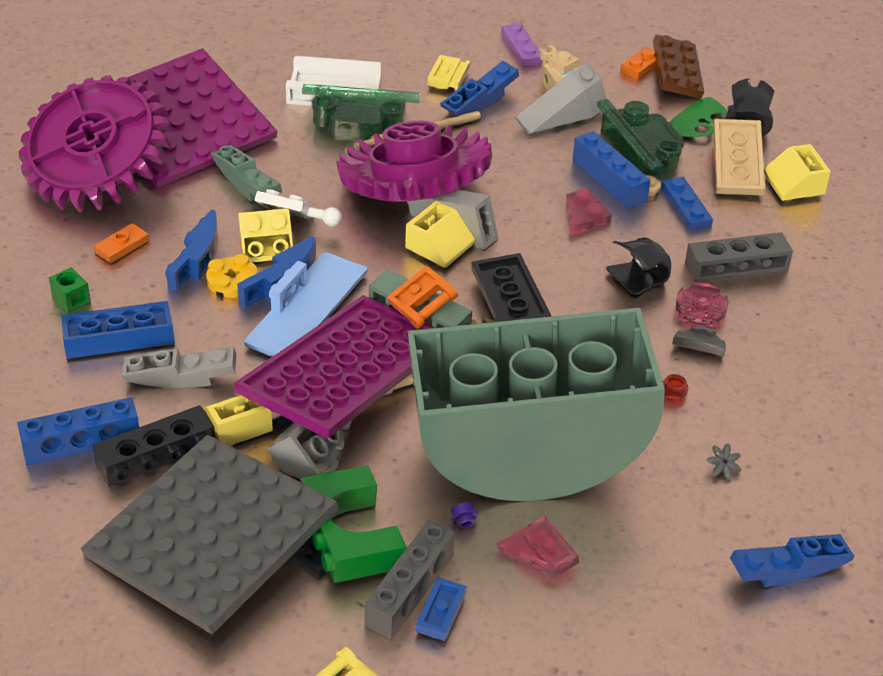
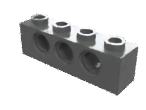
[685,232,793,282]
[364,520,455,641]

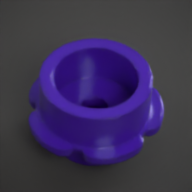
[450,503,479,528]

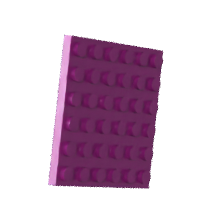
[127,48,277,188]

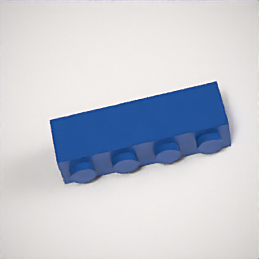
[572,131,651,210]

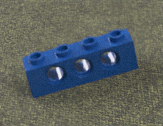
[17,397,139,466]

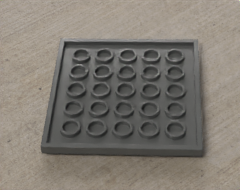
[81,435,338,634]

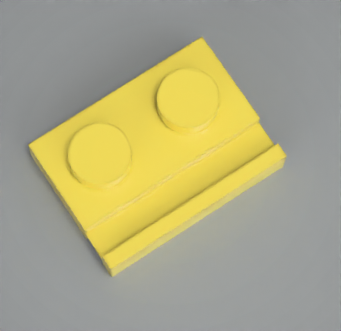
[427,55,470,91]

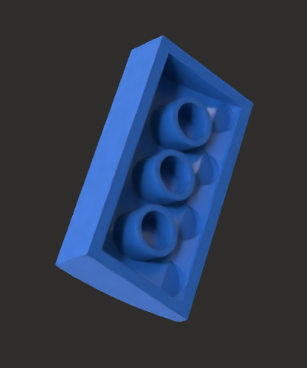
[61,301,175,359]

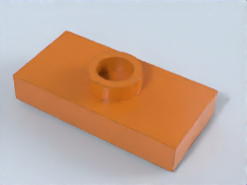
[93,223,149,264]

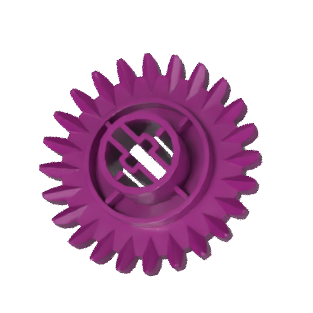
[19,75,172,212]
[337,120,492,201]

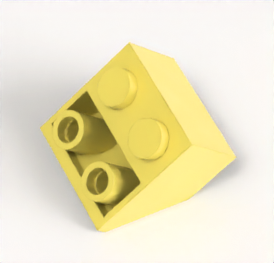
[764,144,831,200]
[406,200,475,268]
[238,208,293,263]
[202,395,273,446]

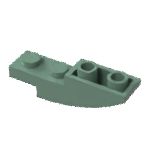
[211,145,282,201]

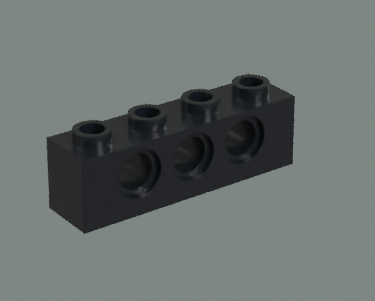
[92,405,215,487]

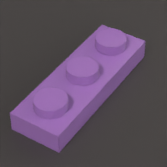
[501,23,543,67]

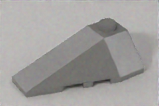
[515,62,608,135]
[266,420,352,478]

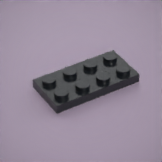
[471,253,551,322]

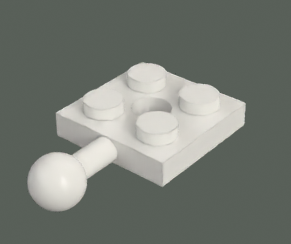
[255,189,342,227]

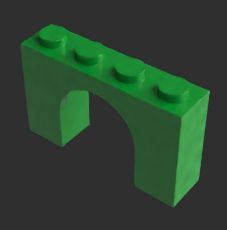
[300,465,407,583]

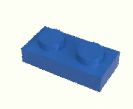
[415,577,467,641]

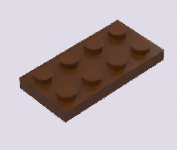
[653,35,704,99]

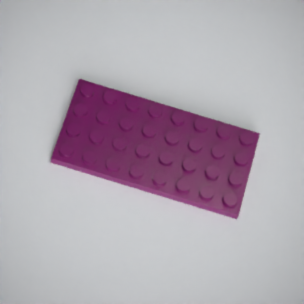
[234,295,434,439]

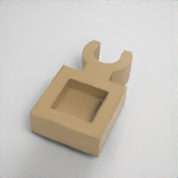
[540,45,579,75]

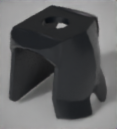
[725,78,775,136]
[606,237,671,295]

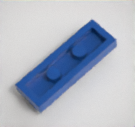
[661,177,713,231]

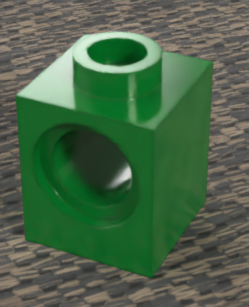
[49,267,91,313]

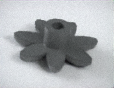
[707,443,741,480]

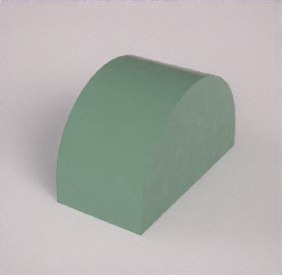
[408,308,665,501]

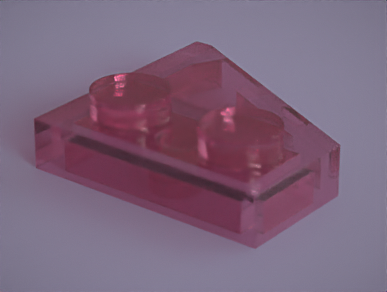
[566,188,612,235]
[497,515,580,578]

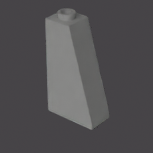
[408,190,498,250]

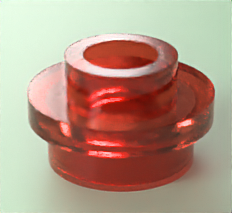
[663,374,689,399]

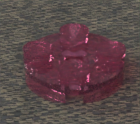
[675,283,729,327]

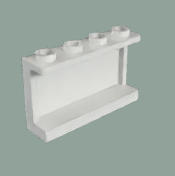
[286,56,381,111]

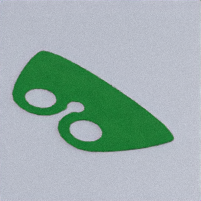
[662,97,728,137]

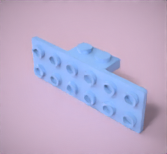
[244,252,367,357]

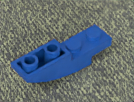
[440,60,519,116]
[165,210,218,292]
[237,236,316,308]
[730,534,855,587]

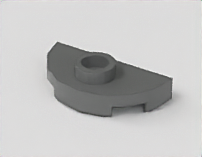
[672,326,726,356]

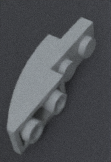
[122,347,237,388]

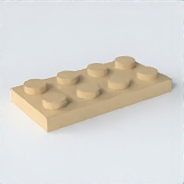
[713,119,765,196]

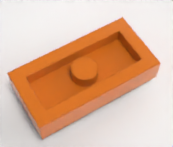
[620,47,656,80]

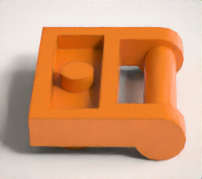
[387,265,458,329]

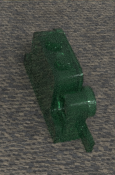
[302,84,420,141]
[597,99,684,177]

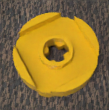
[206,254,258,298]

